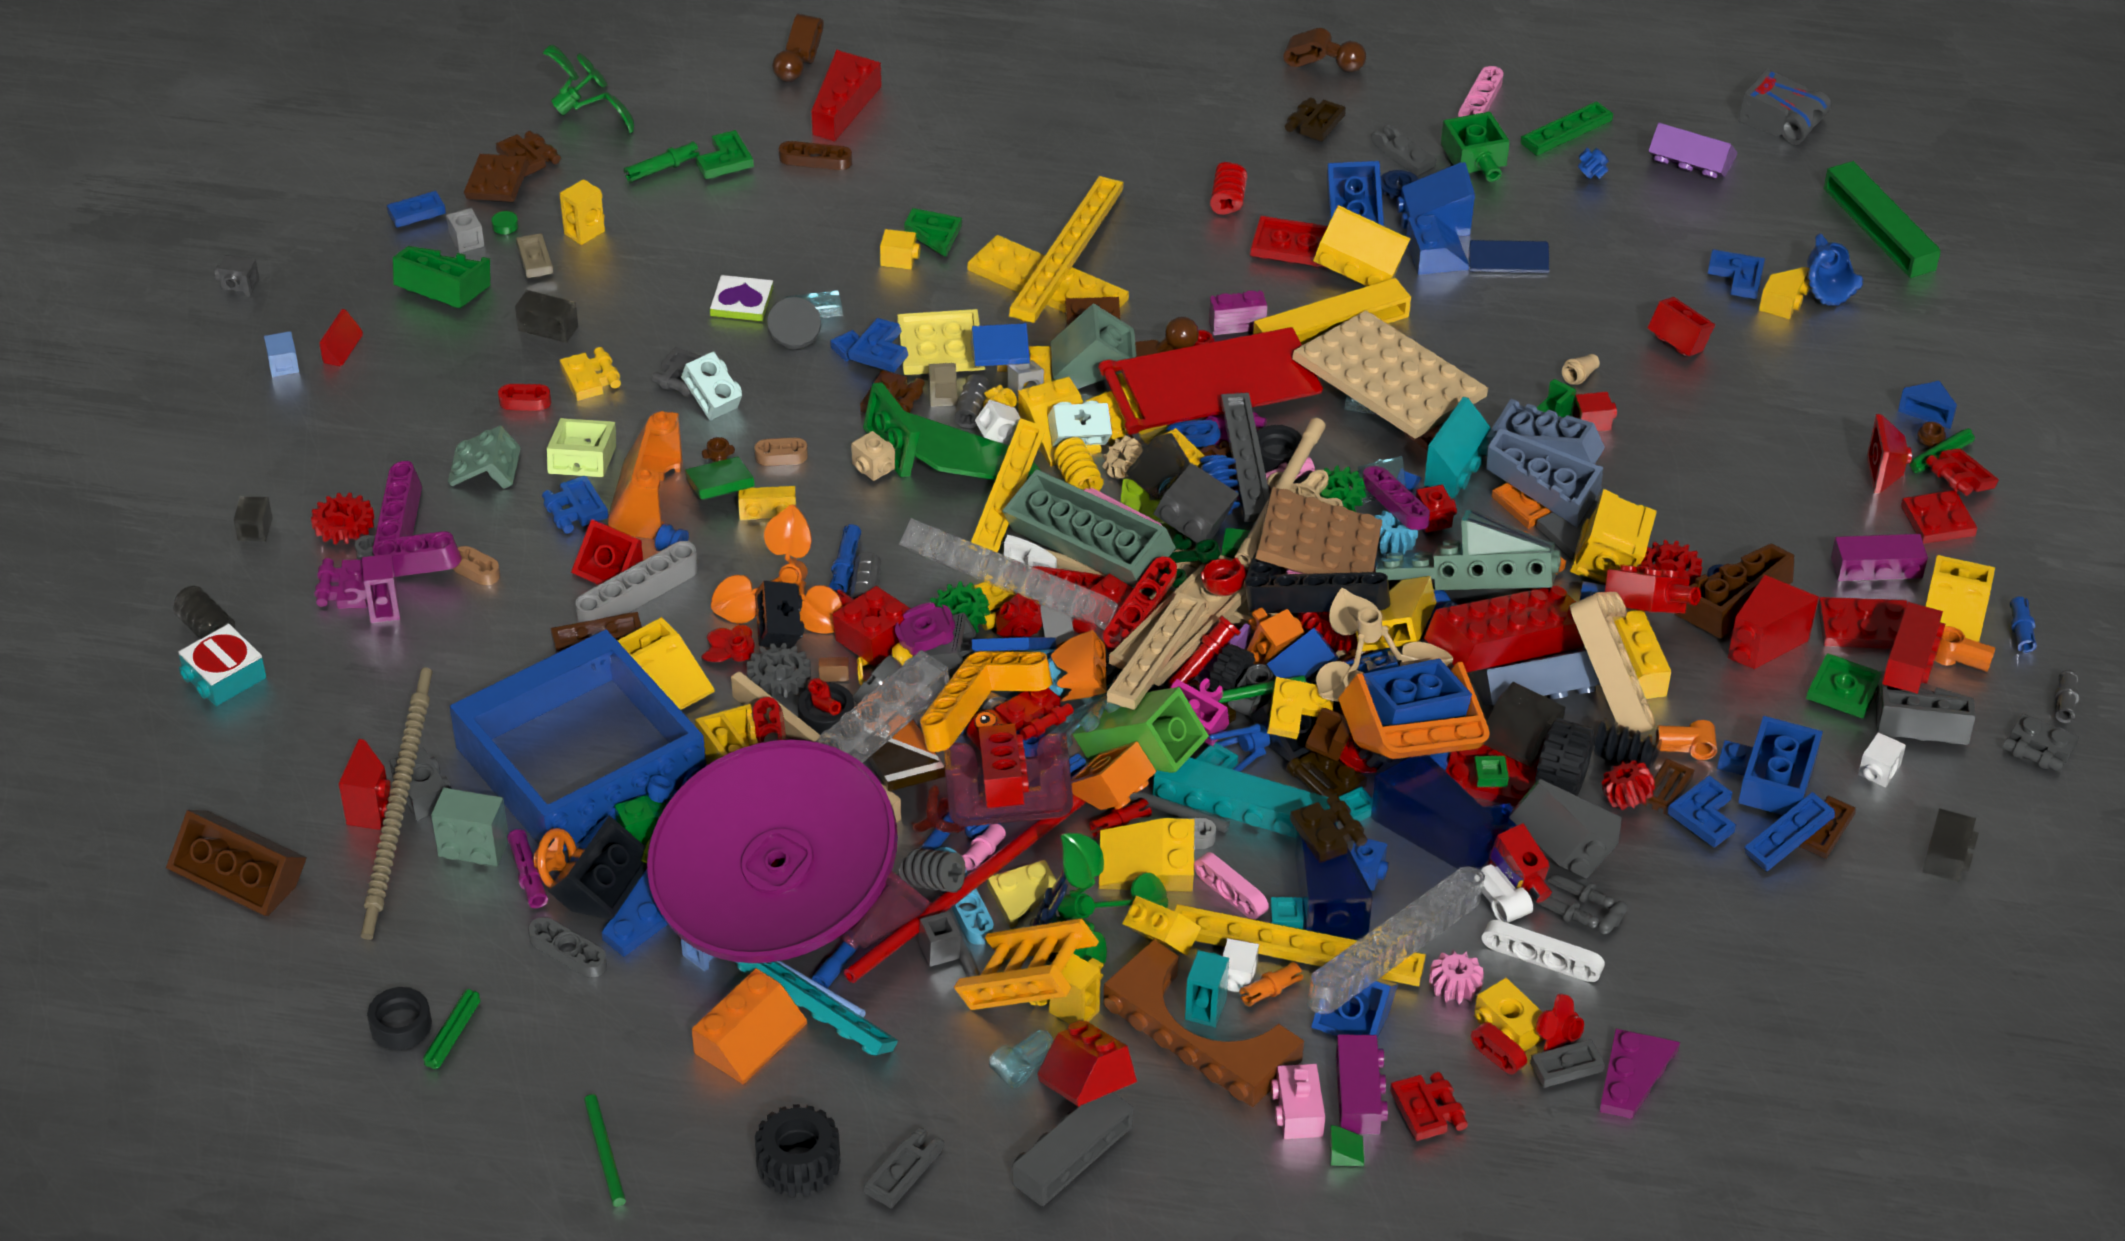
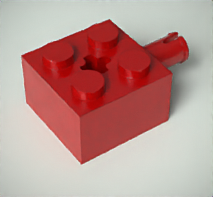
[1605,565,1701,613]
[832,586,911,667]

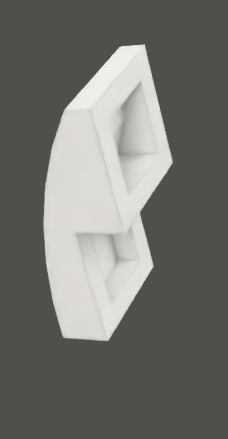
[1004,535,1057,570]

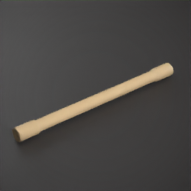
[1235,418,1325,567]

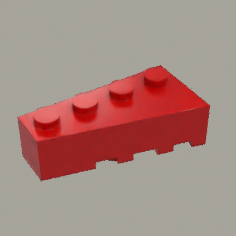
[1882,602,1946,694]

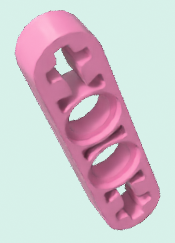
[1458,66,1503,117]

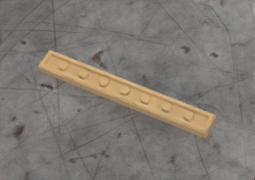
[731,671,901,823]

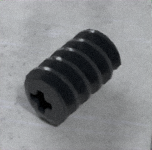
[1594,718,1662,770]

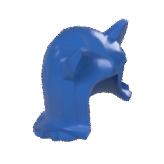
[1807,233,1863,306]

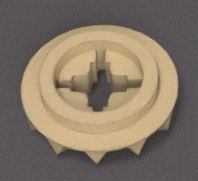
[1102,435,1143,479]

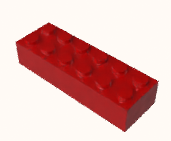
[1424,585,1584,672]

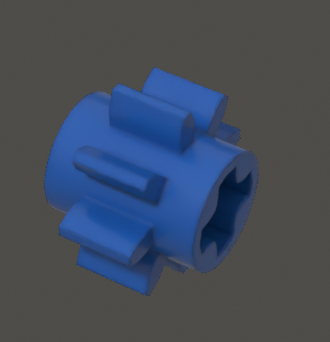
[1578,147,1609,179]

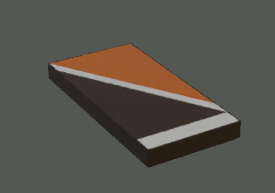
[849,708,946,791]

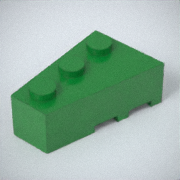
[393,246,491,308]

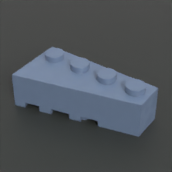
[1487,399,1605,464]
[1487,428,1603,527]

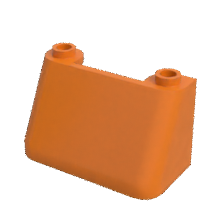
[608,411,683,539]

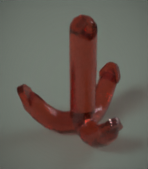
[912,785,965,833]

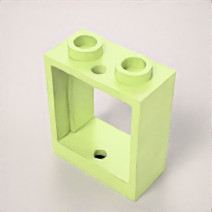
[547,418,616,477]

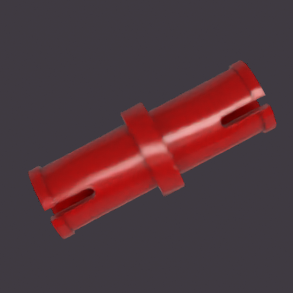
[1089,798,1152,840]

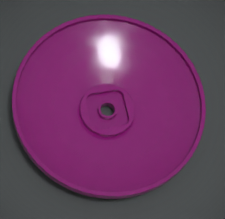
[647,740,898,963]

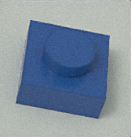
[1717,740,1753,776]

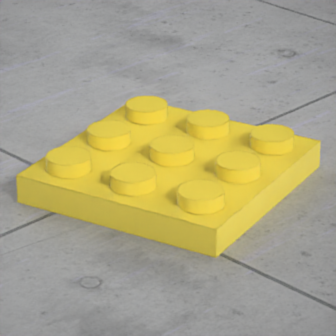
[897,309,985,375]

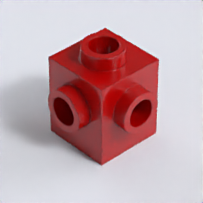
[1415,484,1457,533]
[996,593,1042,638]

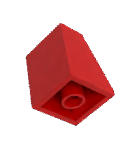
[1728,575,1819,669]

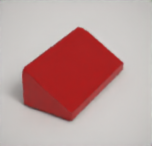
[319,309,363,366]

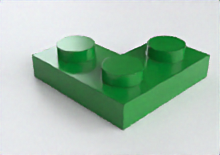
[696,130,754,179]

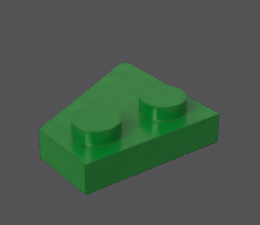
[904,208,962,256]

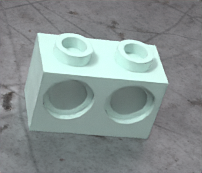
[681,351,742,421]

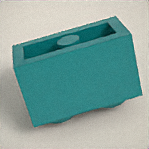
[1185,950,1229,1028]

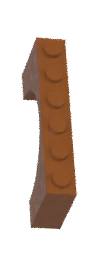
[1103,939,1304,1108]

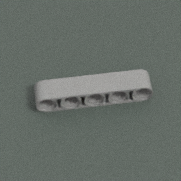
[575,541,698,623]

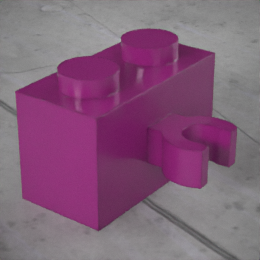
[344,554,400,623]

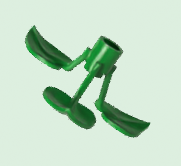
[542,45,634,134]
[1057,833,1168,966]

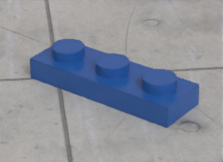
[1744,792,1835,872]

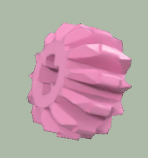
[1429,949,1484,1005]

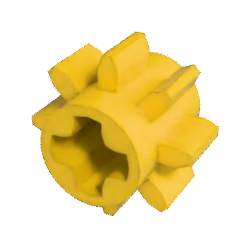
[983,384,1017,408]

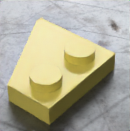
[987,860,1057,928]

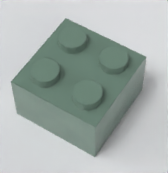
[431,788,509,866]

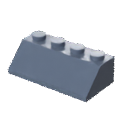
[1469,649,1601,710]

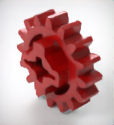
[311,492,375,544]
[1639,540,1703,586]

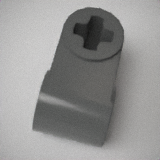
[1227,664,1273,720]

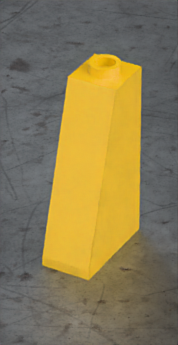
[1356,576,1437,651]

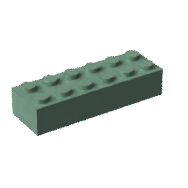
[1002,469,1176,591]

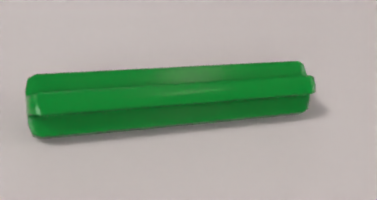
[1909,428,1975,473]
[423,989,481,1070]

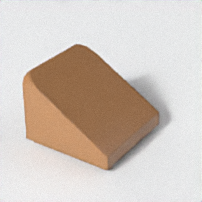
[819,657,849,682]

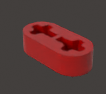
[498,384,551,411]
[1471,1022,1527,1075]

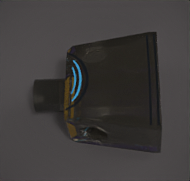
[1126,433,1191,501]

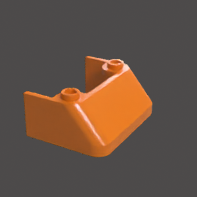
[1338,662,1490,759]

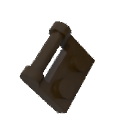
[1286,751,1367,797]

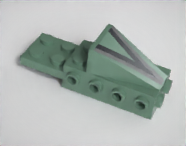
[1376,510,1561,590]

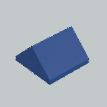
[971,323,1030,366]

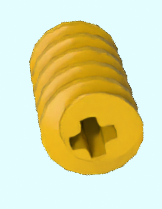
[1054,437,1104,491]

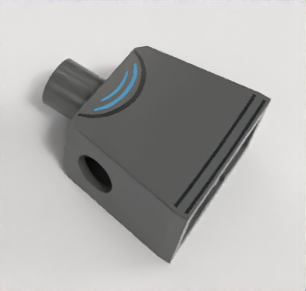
[911,612,976,676]

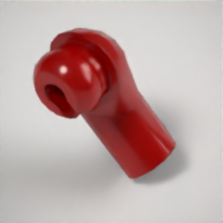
[808,678,842,715]

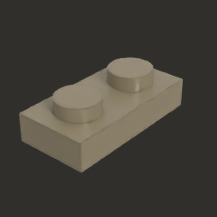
[516,233,553,278]

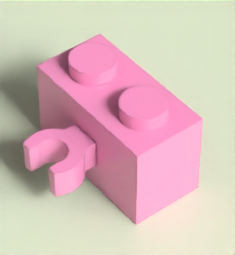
[1271,1064,1325,1139]

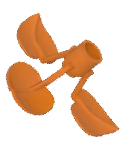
[711,504,843,634]

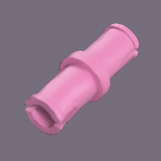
[962,823,1006,872]

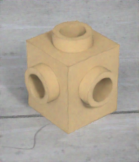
[851,431,895,481]

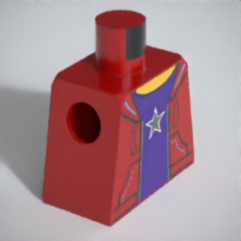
[1487,823,1552,903]

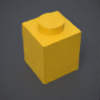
[880,229,921,270]

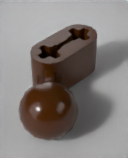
[772,14,824,82]
[1283,28,1366,72]
[1135,317,1199,357]

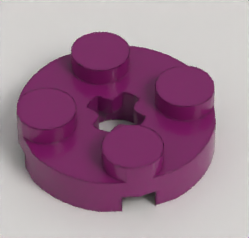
[895,603,955,656]

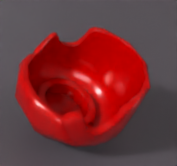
[1201,558,1245,597]

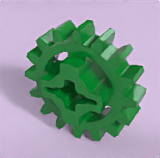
[1320,466,1366,512]
[930,581,990,633]

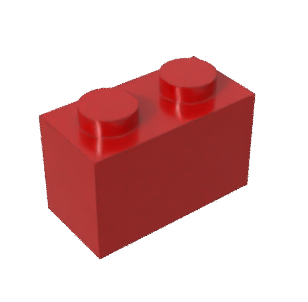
[1647,296,1716,356]

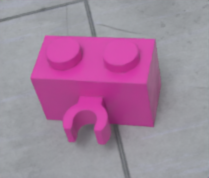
[1170,678,1229,747]

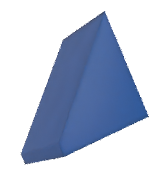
[1398,470,1421,493]

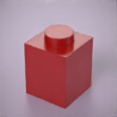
[1572,392,1617,431]

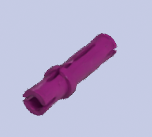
[507,829,548,908]

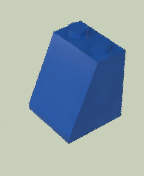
[1397,162,1475,236]

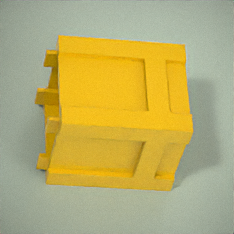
[1570,489,1657,584]

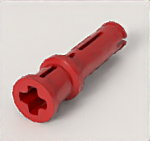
[1165,615,1241,688]

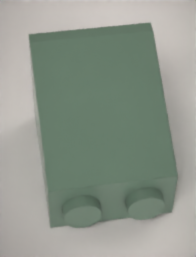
[1051,303,1137,389]

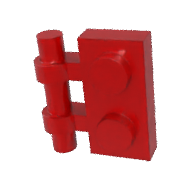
[1926,448,1999,496]
[995,688,1074,740]
[1390,1072,1468,1141]

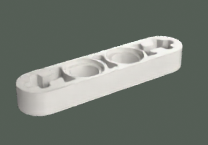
[1482,920,1605,982]

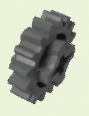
[747,643,811,699]

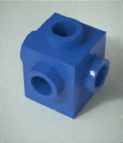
[1341,838,1389,891]

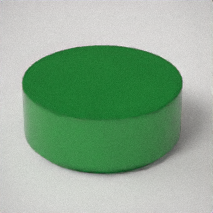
[491,211,518,235]

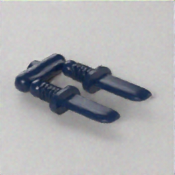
[1029,868,1068,927]

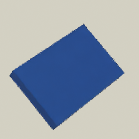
[972,637,1056,651]

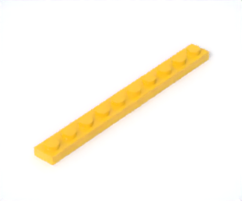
[1009,176,1124,323]

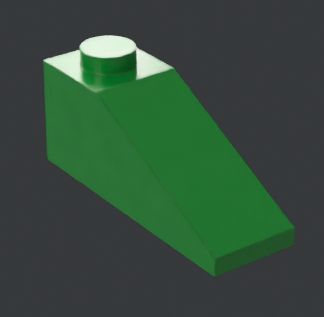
[615,796,671,846]

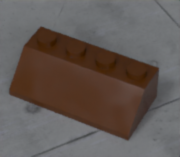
[166,810,307,916]

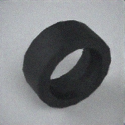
[1257,425,1302,473]
[797,682,855,738]
[367,987,432,1050]

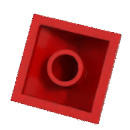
[571,519,643,585]

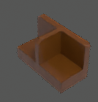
[1305,704,1351,761]

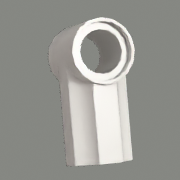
[1474,864,1533,923]

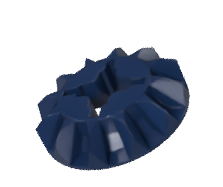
[1381,170,1419,199]

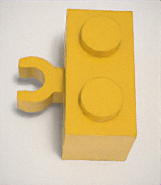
[1049,954,1104,1025]

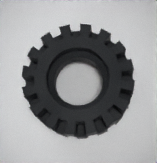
[1208,644,1255,692]

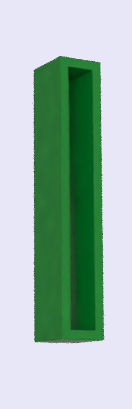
[1823,161,1941,278]

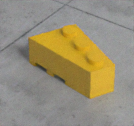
[695,704,758,765]

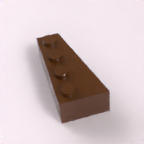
[1675,543,1795,639]

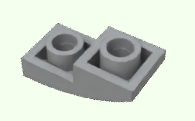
[1038,597,1074,649]

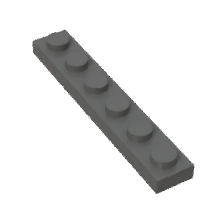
[1221,393,1270,522]

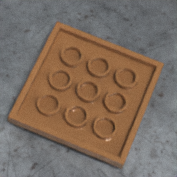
[1255,487,1382,574]

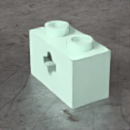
[1048,401,1112,447]

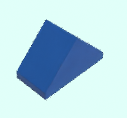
[1898,381,1957,429]

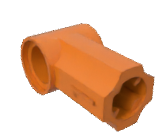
[1935,626,1995,672]
[1655,720,1717,760]

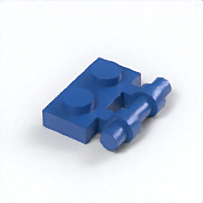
[542,476,608,534]

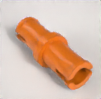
[1239,962,1303,1007]

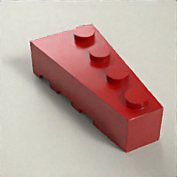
[811,50,882,142]

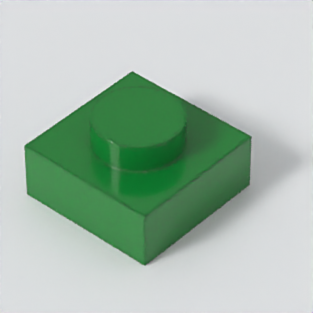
[1474,756,1509,787]

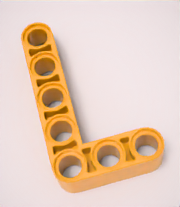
[920,651,1052,752]

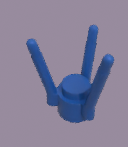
[1206,723,1270,772]

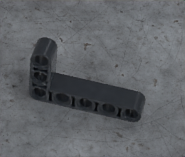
[1245,551,1391,613]

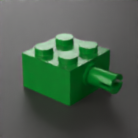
[1441,111,1510,182]

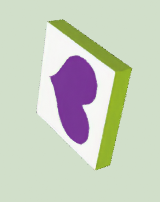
[710,275,774,321]

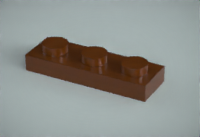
[551,612,642,653]

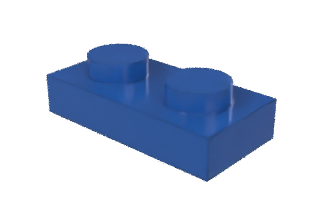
[387,191,446,228]

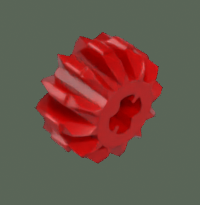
[1601,760,1655,810]

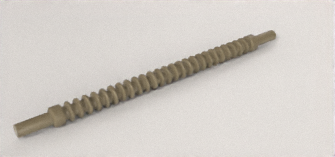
[360,668,433,940]

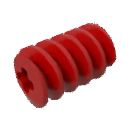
[1210,162,1247,215]

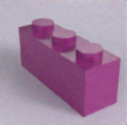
[1831,534,1928,581]
[1336,1035,1388,1134]

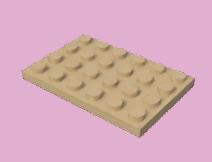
[1292,310,1488,439]

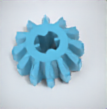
[1375,510,1418,555]

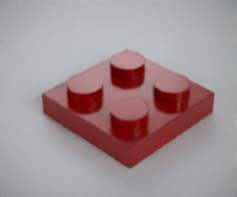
[1901,490,1977,544]

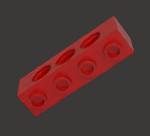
[979,723,1029,808]

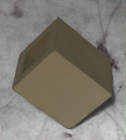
[929,363,958,407]

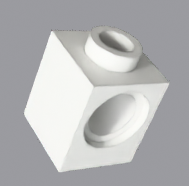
[975,400,1020,445]
[1858,732,1906,787]
[1223,938,1259,992]

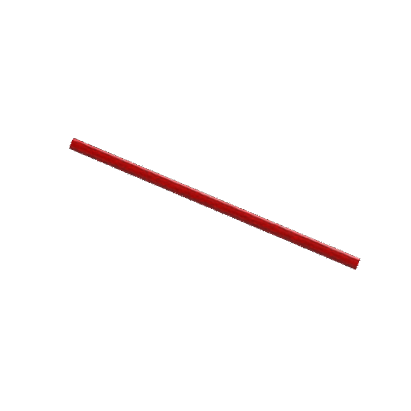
[844,794,1087,983]

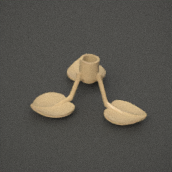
[1316,588,1454,702]

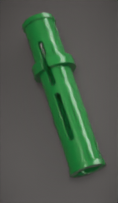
[624,141,700,183]

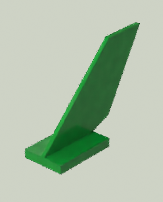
[863,382,1041,481]

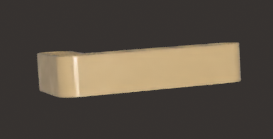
[1570,592,1655,737]

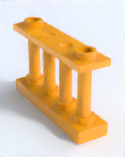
[954,918,1099,1010]

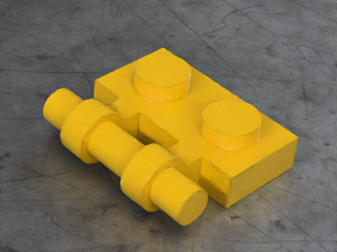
[560,347,621,401]

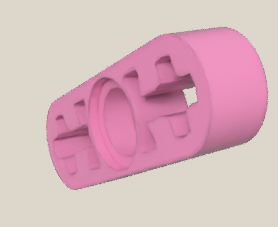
[1194,852,1269,920]

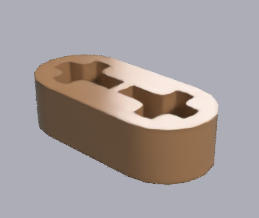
[754,437,808,466]
[453,546,500,585]

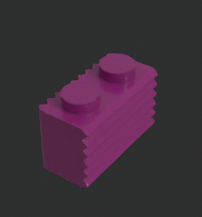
[1209,290,1268,336]

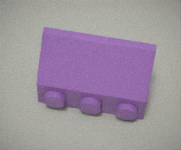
[1648,123,1737,179]

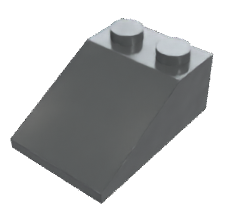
[1509,779,1622,879]

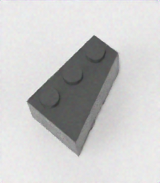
[1875,671,1976,745]

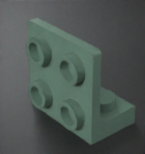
[448,425,521,489]

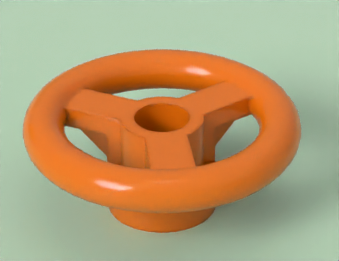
[533,828,577,888]

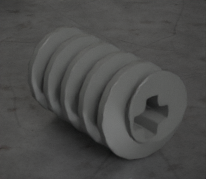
[898,848,966,892]

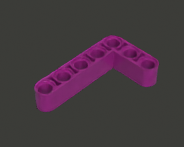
[373,461,462,577]

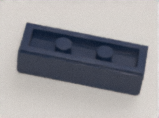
[1468,240,1549,273]

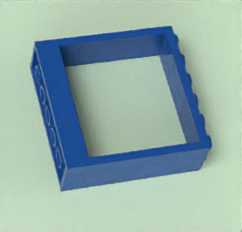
[449,629,706,851]

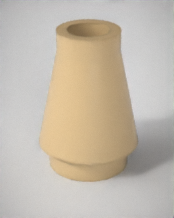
[1562,354,1600,385]

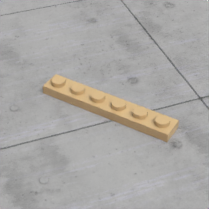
[1107,593,1205,710]

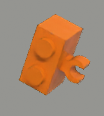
[1247,607,1305,666]

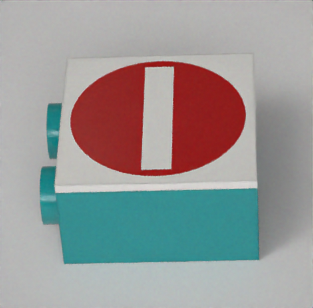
[178,624,267,706]

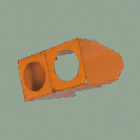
[1051,630,1107,702]

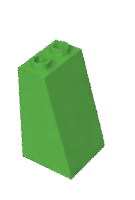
[1072,687,1209,773]

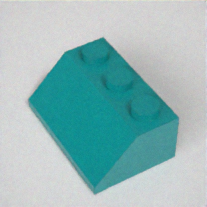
[1424,396,1491,498]

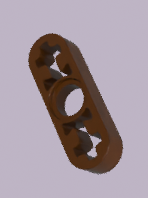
[779,141,852,170]

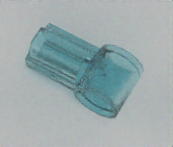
[989,1030,1054,1088]

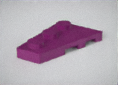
[1599,1029,1680,1119]

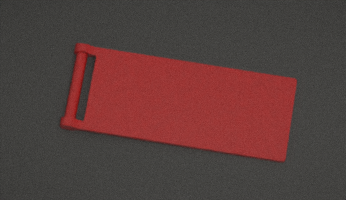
[1098,327,1323,435]

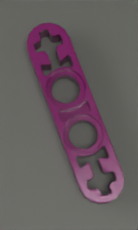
[1363,466,1430,530]

